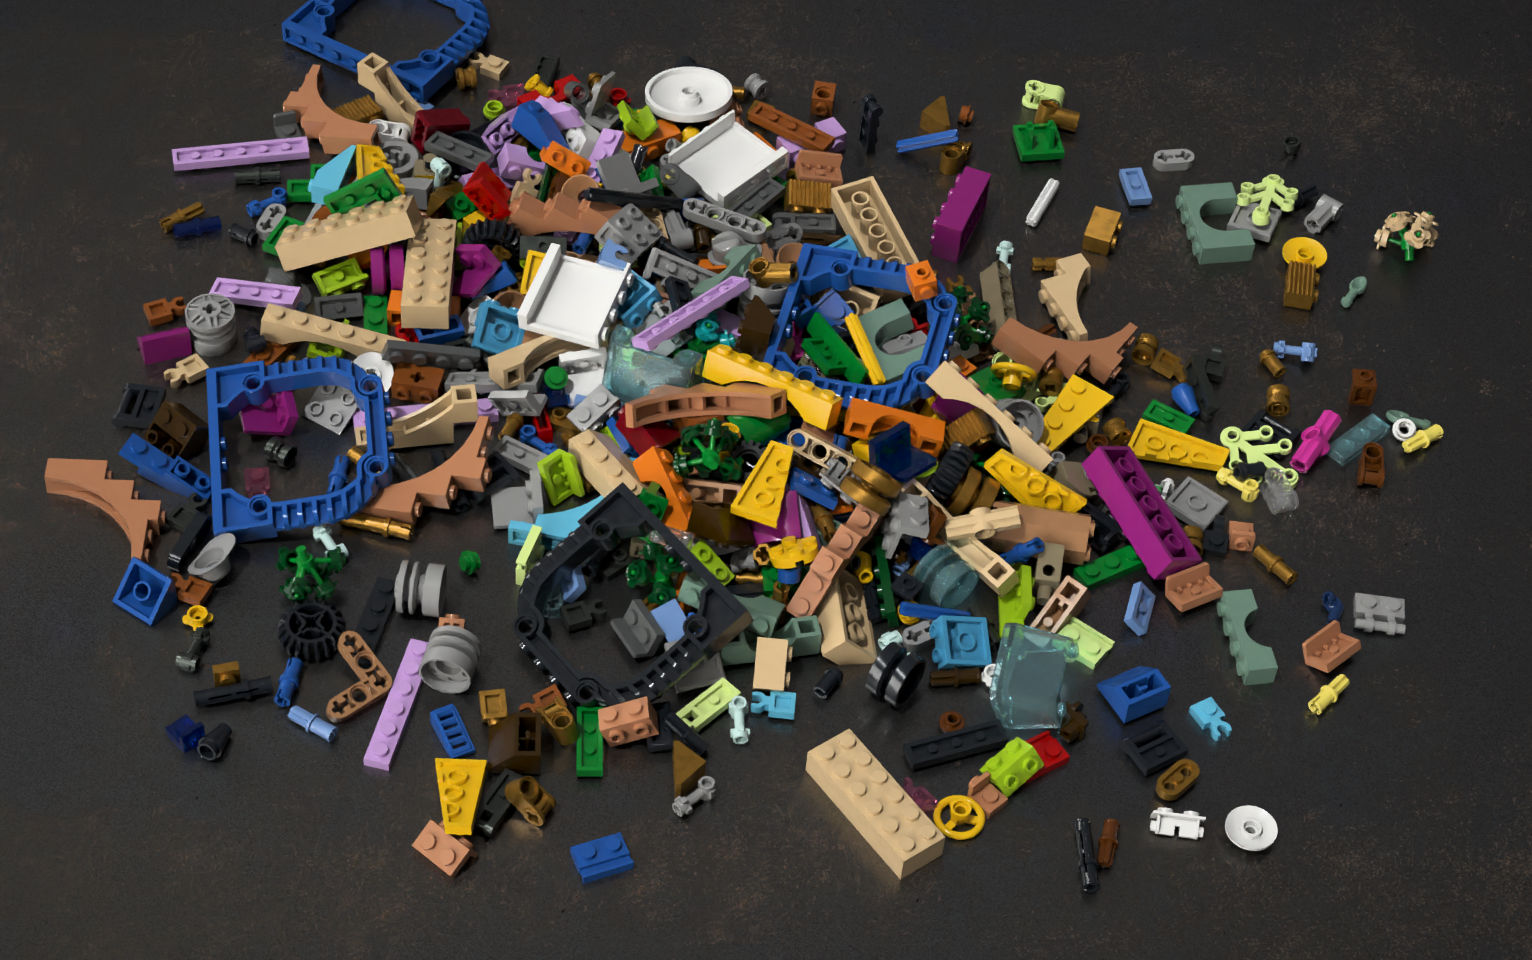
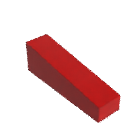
[530,393,553,444]

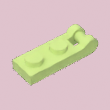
[676,678,741,733]

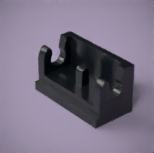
[1076,501,1122,556]

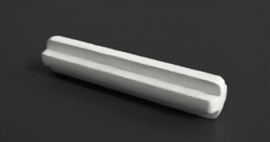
[1025,178,1060,227]

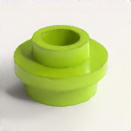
[483,100,505,120]

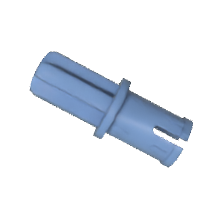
[288,706,338,742]

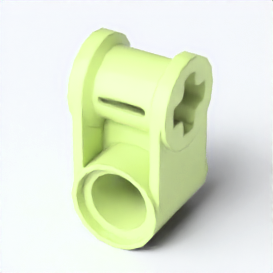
[1022,80,1065,109]

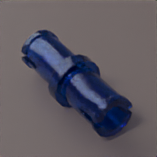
[173,215,222,238]

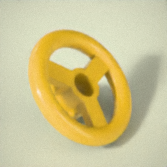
[991,362,1037,390]
[933,795,985,840]

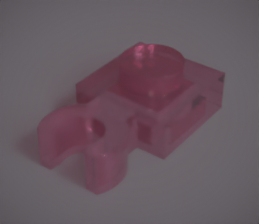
[487,83,526,107]
[244,467,270,499]
[901,777,937,813]

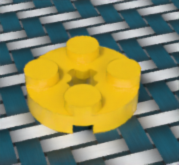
[768,536,819,569]

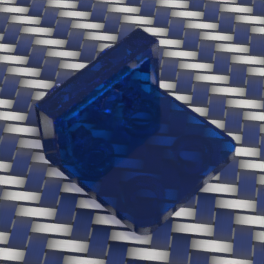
[868,421,937,483]

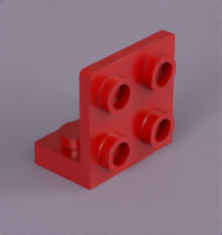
[462,161,512,221]

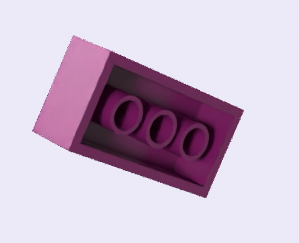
[930,166,991,263]

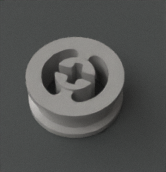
[380,140,419,179]

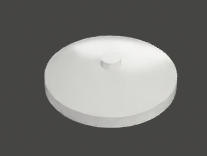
[645,66,733,123]

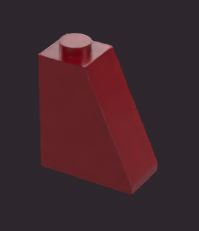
[411,108,470,156]
[615,405,681,456]

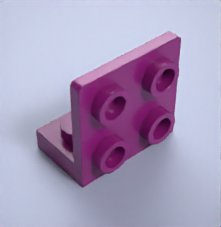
[452,244,502,297]
[239,390,299,436]

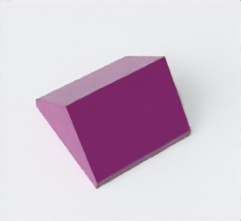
[137,327,192,365]

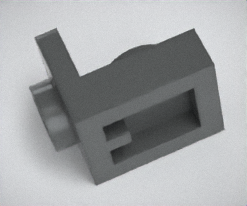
[273,110,302,139]

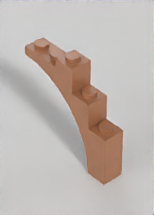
[283,64,382,154]
[506,192,622,249]
[991,317,1138,384]
[625,381,787,428]
[358,415,494,526]
[44,458,167,564]
[785,503,889,617]

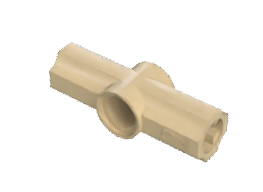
[945,505,1021,541]

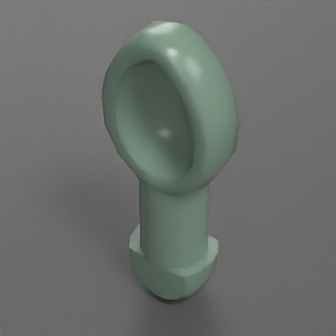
[1341,276,1367,308]
[1386,410,1431,430]

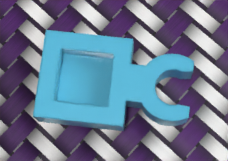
[751,690,796,720]
[1189,697,1232,741]

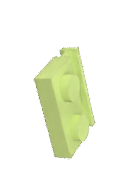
[516,525,545,585]
[1052,617,1115,670]

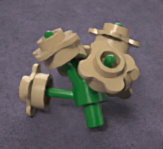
[1374,211,1439,261]

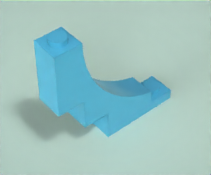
[508,457,637,551]

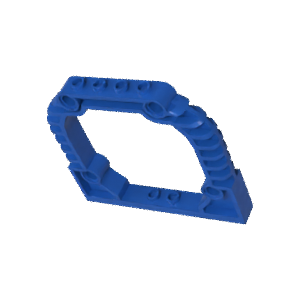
[281,0,490,103]
[756,243,961,411]
[206,356,396,543]

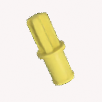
[1402,424,1444,453]
[1308,674,1350,715]

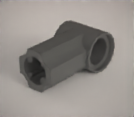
[564,81,592,120]

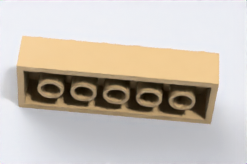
[831,176,919,304]
[275,195,422,272]
[401,218,457,329]
[805,728,946,880]

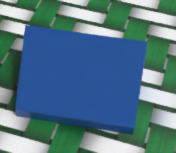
[112,557,177,625]

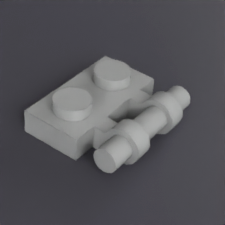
[1353,593,1406,635]

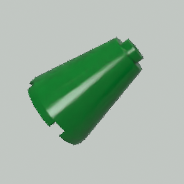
[724,410,792,460]

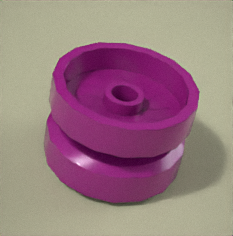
[370,244,406,295]

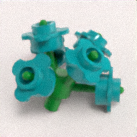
[681,311,737,360]

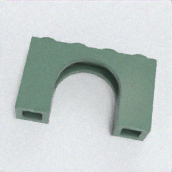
[1175,182,1255,265]
[858,298,925,384]

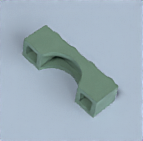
[691,244,762,312]
[677,572,785,638]
[1217,589,1278,686]
[719,615,822,666]

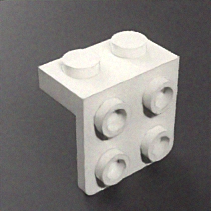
[559,347,614,408]

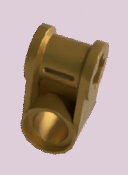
[939,140,973,175]
[535,696,579,745]
[505,776,557,826]

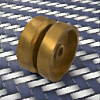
[839,458,903,516]
[944,466,1000,517]

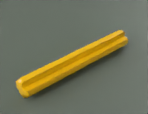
[845,313,886,385]

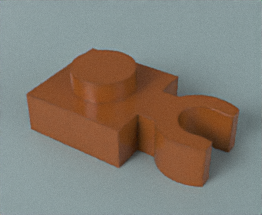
[143,296,187,326]
[171,573,213,606]
[518,684,567,713]

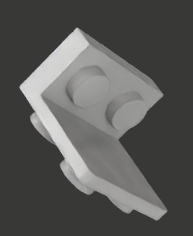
[594,203,663,266]
[491,470,543,529]

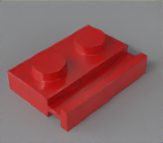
[1025,730,1070,783]

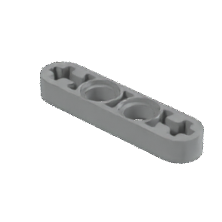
[682,198,766,243]

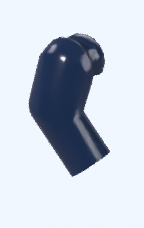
[1322,591,1344,625]

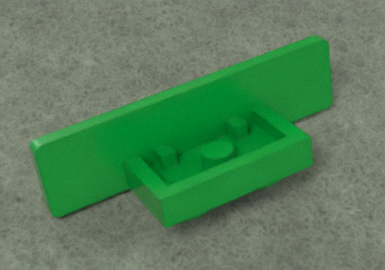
[801,312,869,384]

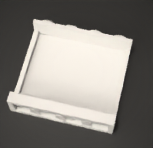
[668,110,789,209]
[517,243,634,349]

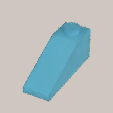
[308,145,356,205]

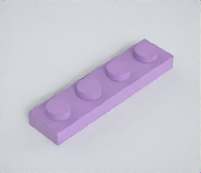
[209,277,304,310]

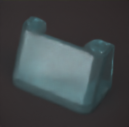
[601,324,704,422]
[990,623,1079,729]

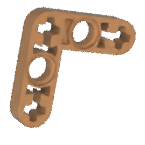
[326,631,392,723]

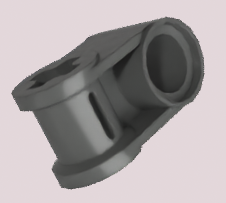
[659,163,702,198]

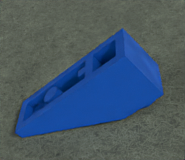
[511,100,570,150]

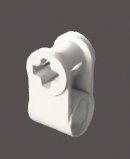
[369,119,412,143]

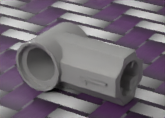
[1304,194,1344,234]
[662,209,694,250]

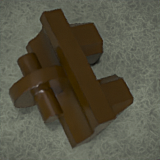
[1041,695,1089,743]

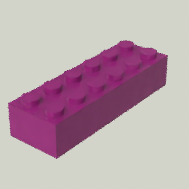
[1081,446,1203,580]

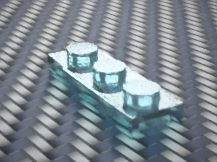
[1326,413,1390,466]

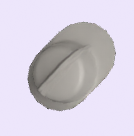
[707,231,762,265]
[188,533,236,586]

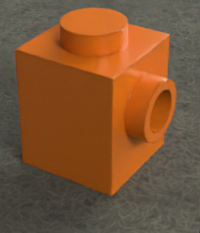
[905,260,938,302]

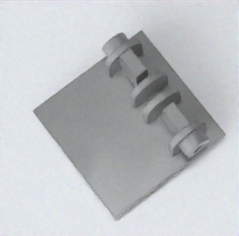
[633,300,693,357]
[301,385,360,436]
[819,457,861,505]

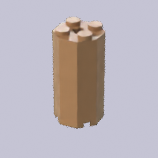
[986,499,1095,565]

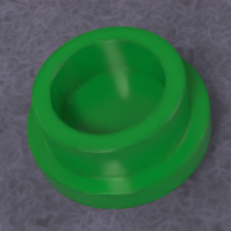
[544,366,568,390]
[459,550,481,575]

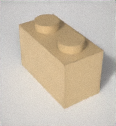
[753,637,793,692]

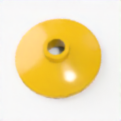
[1282,237,1327,270]

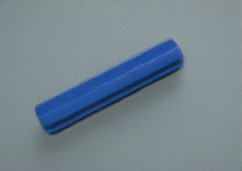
[896,129,960,153]
[899,602,971,620]

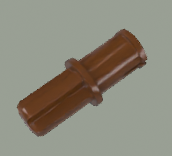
[1097,818,1121,869]

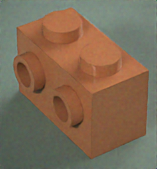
[598,696,659,747]

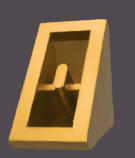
[920,96,950,134]
[672,741,706,798]

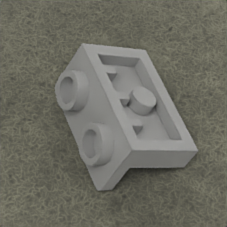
[566,384,622,433]
[488,390,548,416]

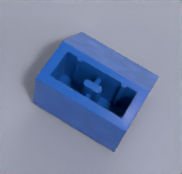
[1097,666,1171,723]

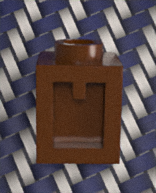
[1348,369,1377,406]
[921,504,947,547]

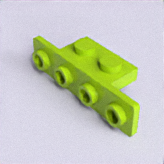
[998,558,1035,642]

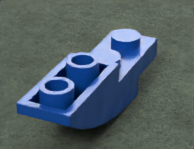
[118,433,212,501]

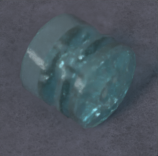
[913,544,979,609]

